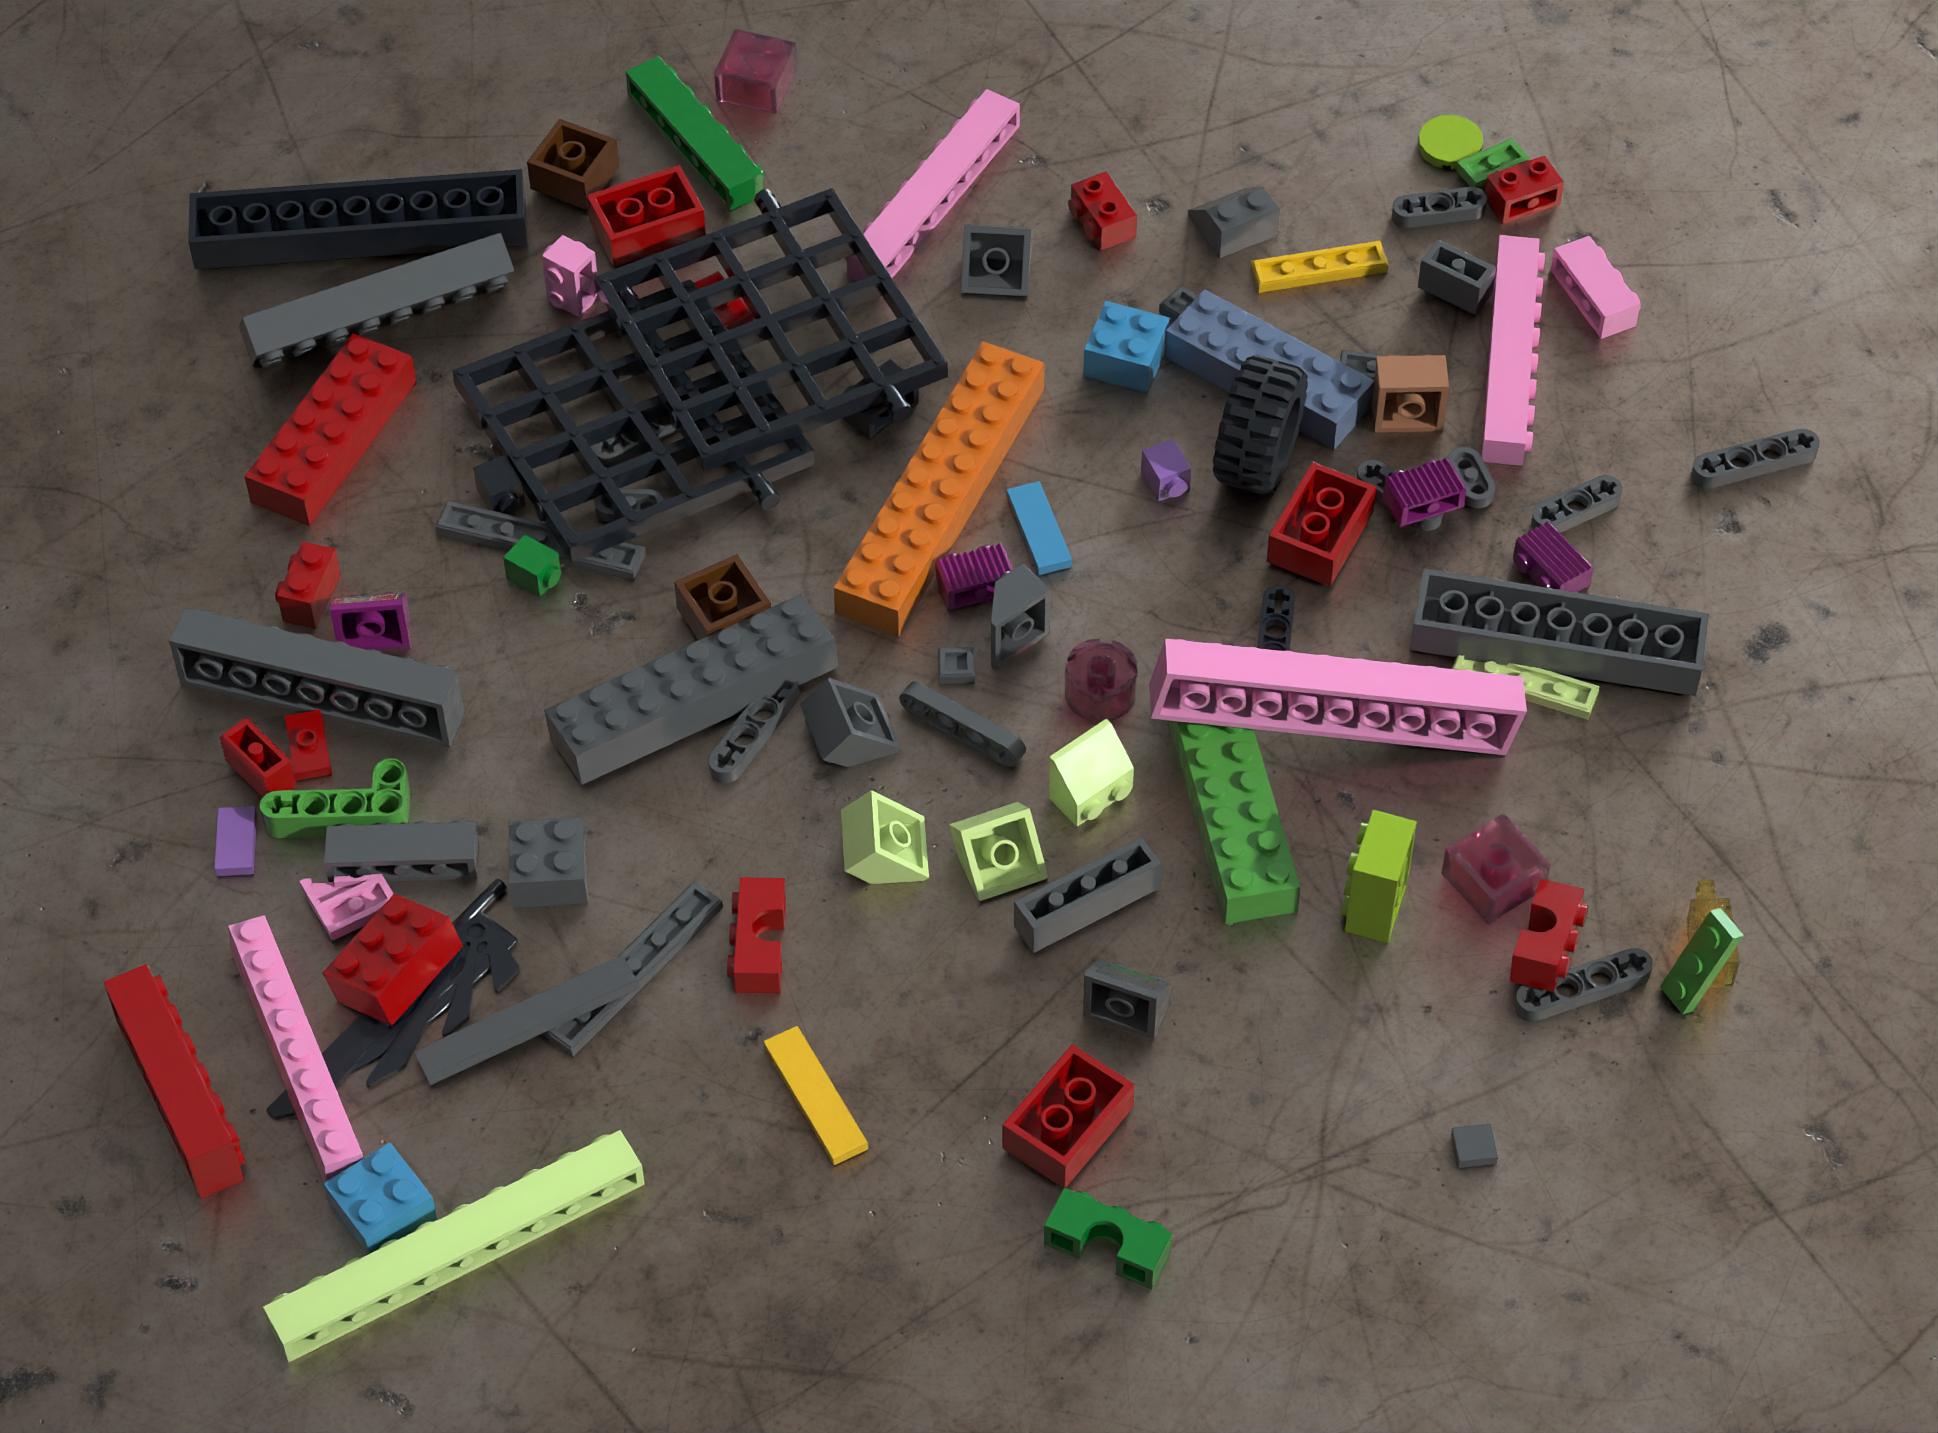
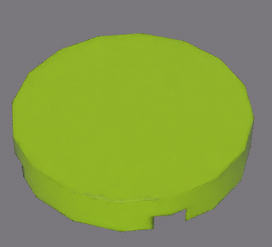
[1418,115,1484,169]

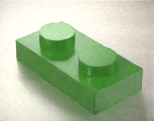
[1457,138,1530,189]

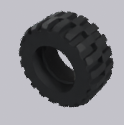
[1213,355,1308,495]

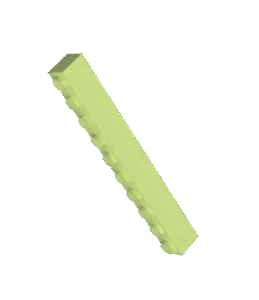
[263,1130,645,1362]

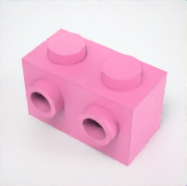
[542,235,599,318]

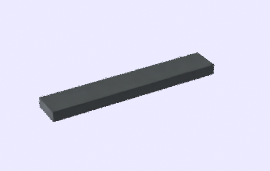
[435,500,646,581]
[544,881,723,1058]
[414,955,639,1085]

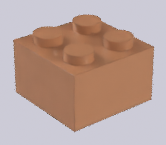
[1372,355,1449,433]

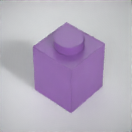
[1141,439,1191,501]

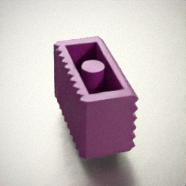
[1383,458,1466,527]
[1513,521,1594,592]
[935,543,1013,610]

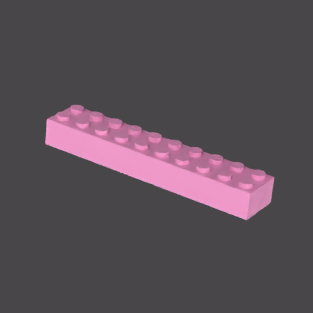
[1149,639,1527,755]

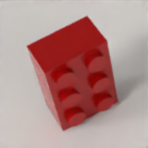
[587,165,706,267]
[1266,462,1377,587]
[322,893,463,1026]
[1002,1044,1135,1188]

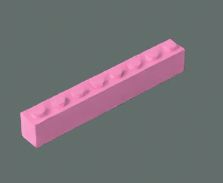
[845,89,1020,281]
[1481,235,1545,466]
[228,915,363,1183]

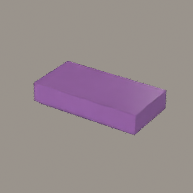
[215,806,257,876]

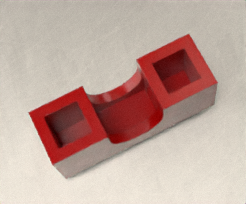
[727,877,786,994]
[1510,878,1589,992]

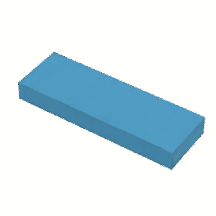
[1006,481,1072,575]

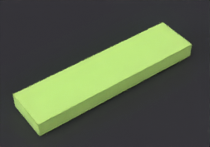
[1452,655,1600,720]

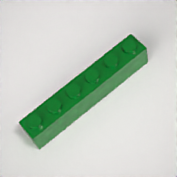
[625,56,765,212]

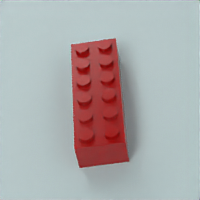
[244,333,417,526]
[103,964,246,1199]

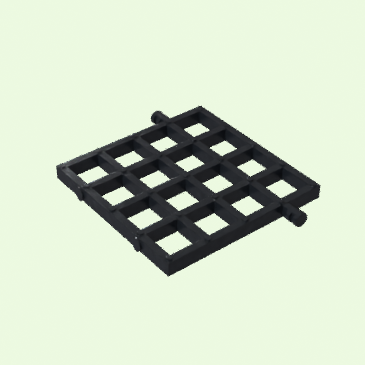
[594,188,948,472]
[452,279,815,563]

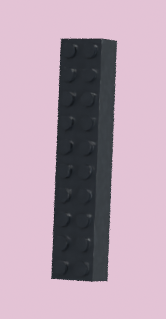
[188,169,528,269]

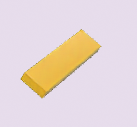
[1251,240,1389,293]
[763,1026,868,1165]

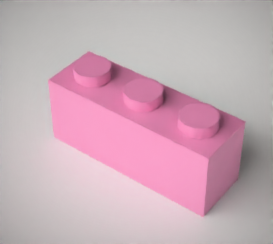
[1551,236,1641,339]

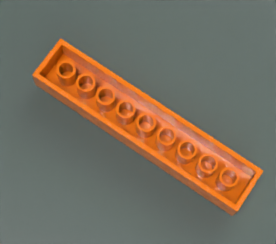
[834,341,1045,637]

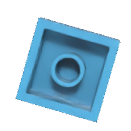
[1083,301,1170,393]
[323,1142,438,1255]

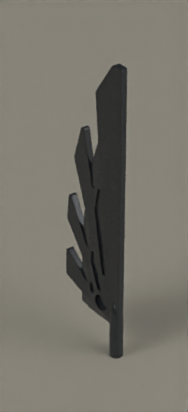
[266,878,520,1120]

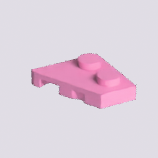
[299,874,394,941]

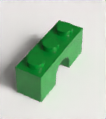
[1044,1187,1173,1290]

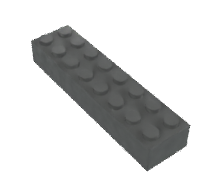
[239,233,514,367]
[1410,568,1709,696]
[544,594,838,785]
[169,608,465,747]

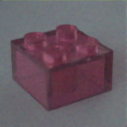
[714,29,797,114]
[1441,813,1551,925]

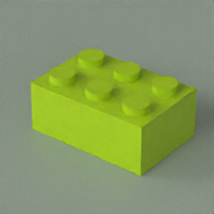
[1341,810,1417,943]

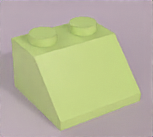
[1049,719,1134,826]
[841,790,929,884]
[949,802,1049,901]

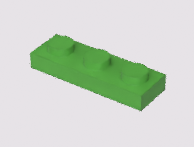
[1660,908,1744,1014]

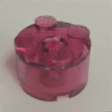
[1064,639,1138,726]

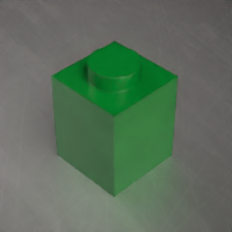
[503,534,561,597]

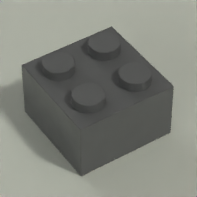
[509,817,588,908]

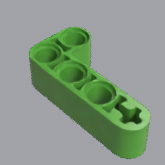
[260,758,410,839]

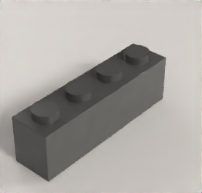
[324,820,479,882]
[1014,837,1162,953]

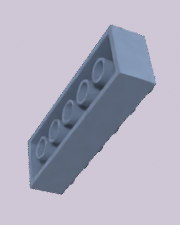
[1164,289,1375,450]

